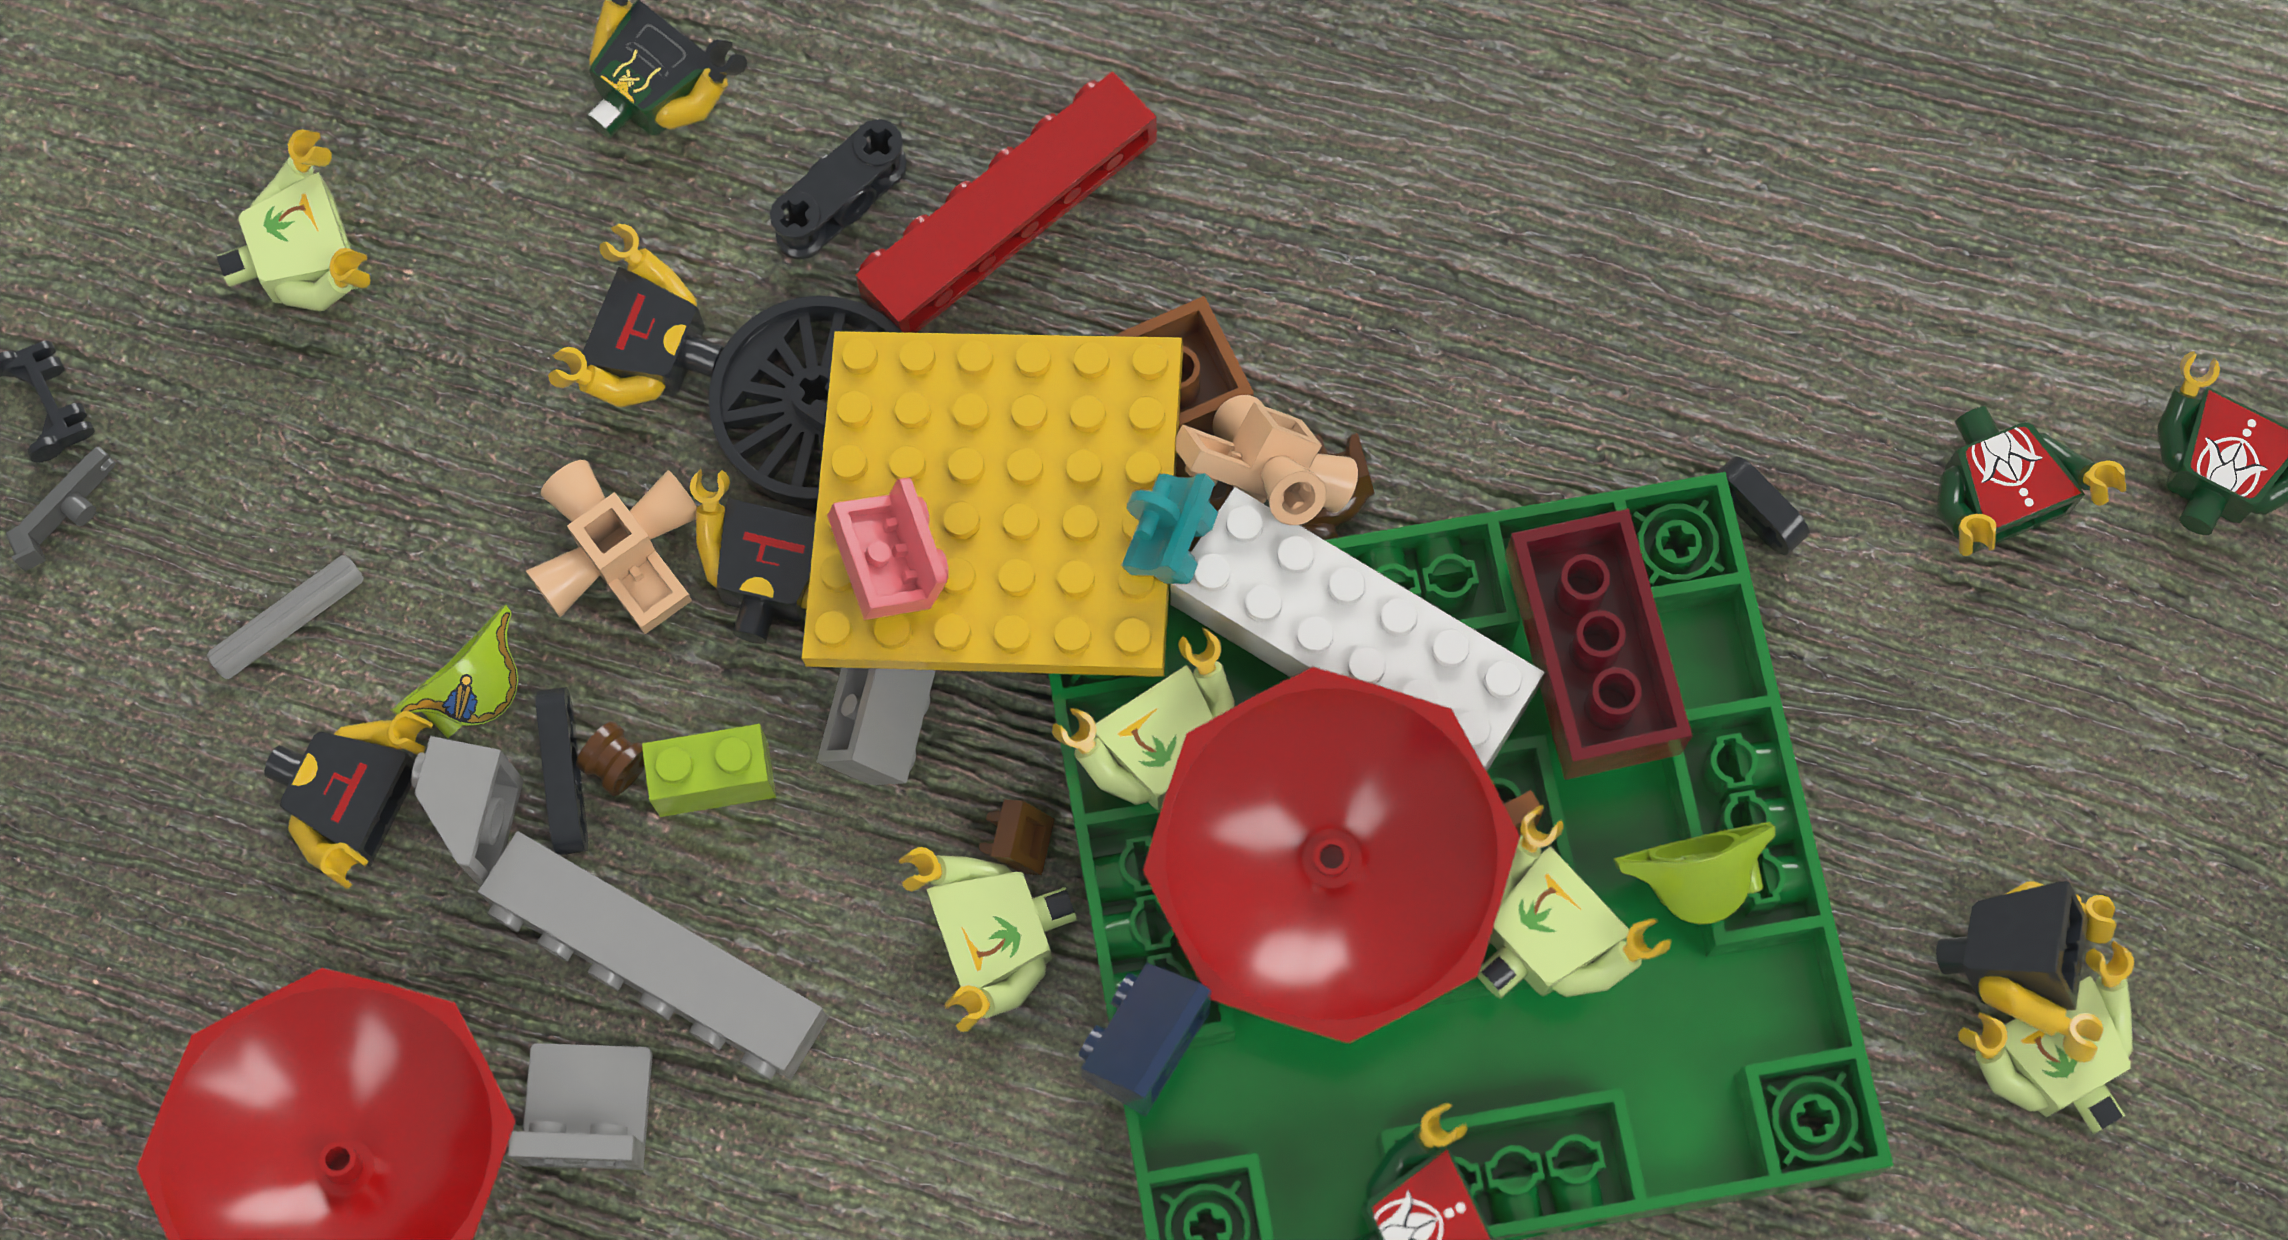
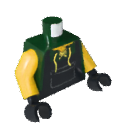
[587,0,747,139]

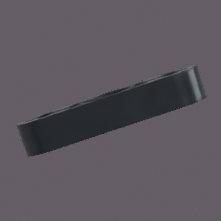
[535,687,589,856]

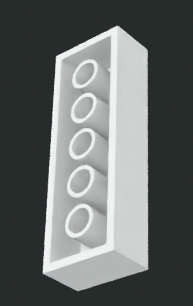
[1171,487,1544,771]

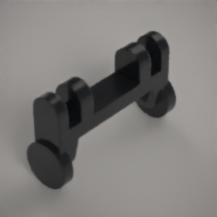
[0,341,95,463]

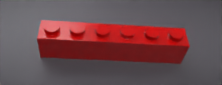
[855,71,1157,333]

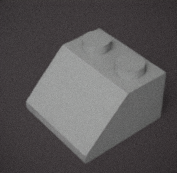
[411,736,524,887]

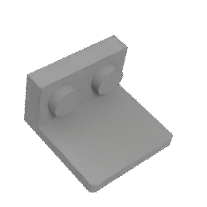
[508,1043,653,1170]

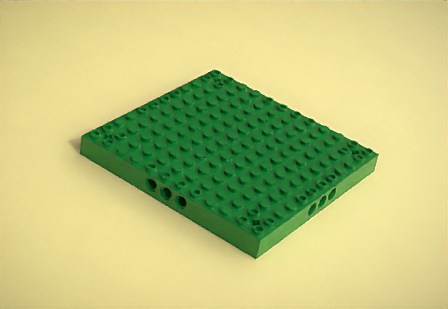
[1048,472,1894,1240]

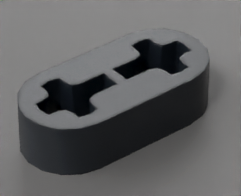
[1714,456,1809,555]

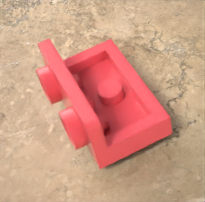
[827,477,948,620]

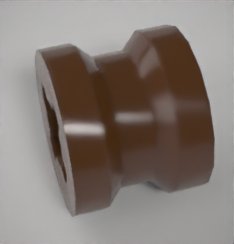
[576,721,645,796]

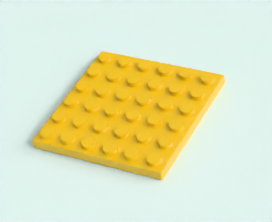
[802,331,1183,677]

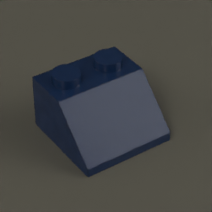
[1078,963,1211,1117]

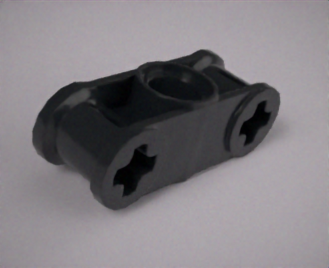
[770,119,907,260]

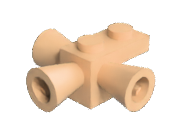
[1175,395,1358,525]
[526,460,697,634]

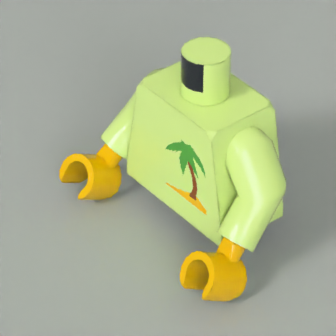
[217,130,371,311]
[1052,628,1234,810]
[1478,806,1671,998]
[899,847,1077,1032]
[1958,941,2134,1134]

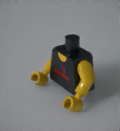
[548,224,724,407]
[690,469,816,644]
[264,711,433,889]
[1936,881,2117,1063]

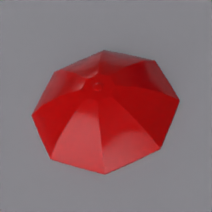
[1143,666,1520,1043]
[136,968,516,1240]

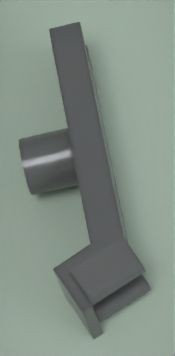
[5,446,116,571]

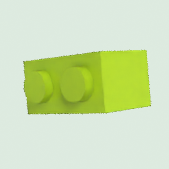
[642,724,776,817]

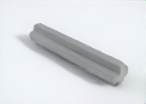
[207,555,364,679]

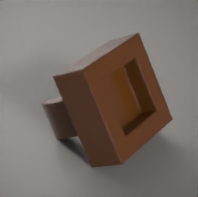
[979,799,1055,875]

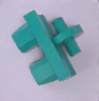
[1121,473,1218,584]

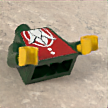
[2157,351,2288,535]
[1936,406,2126,556]
[1353,1103,1494,1240]

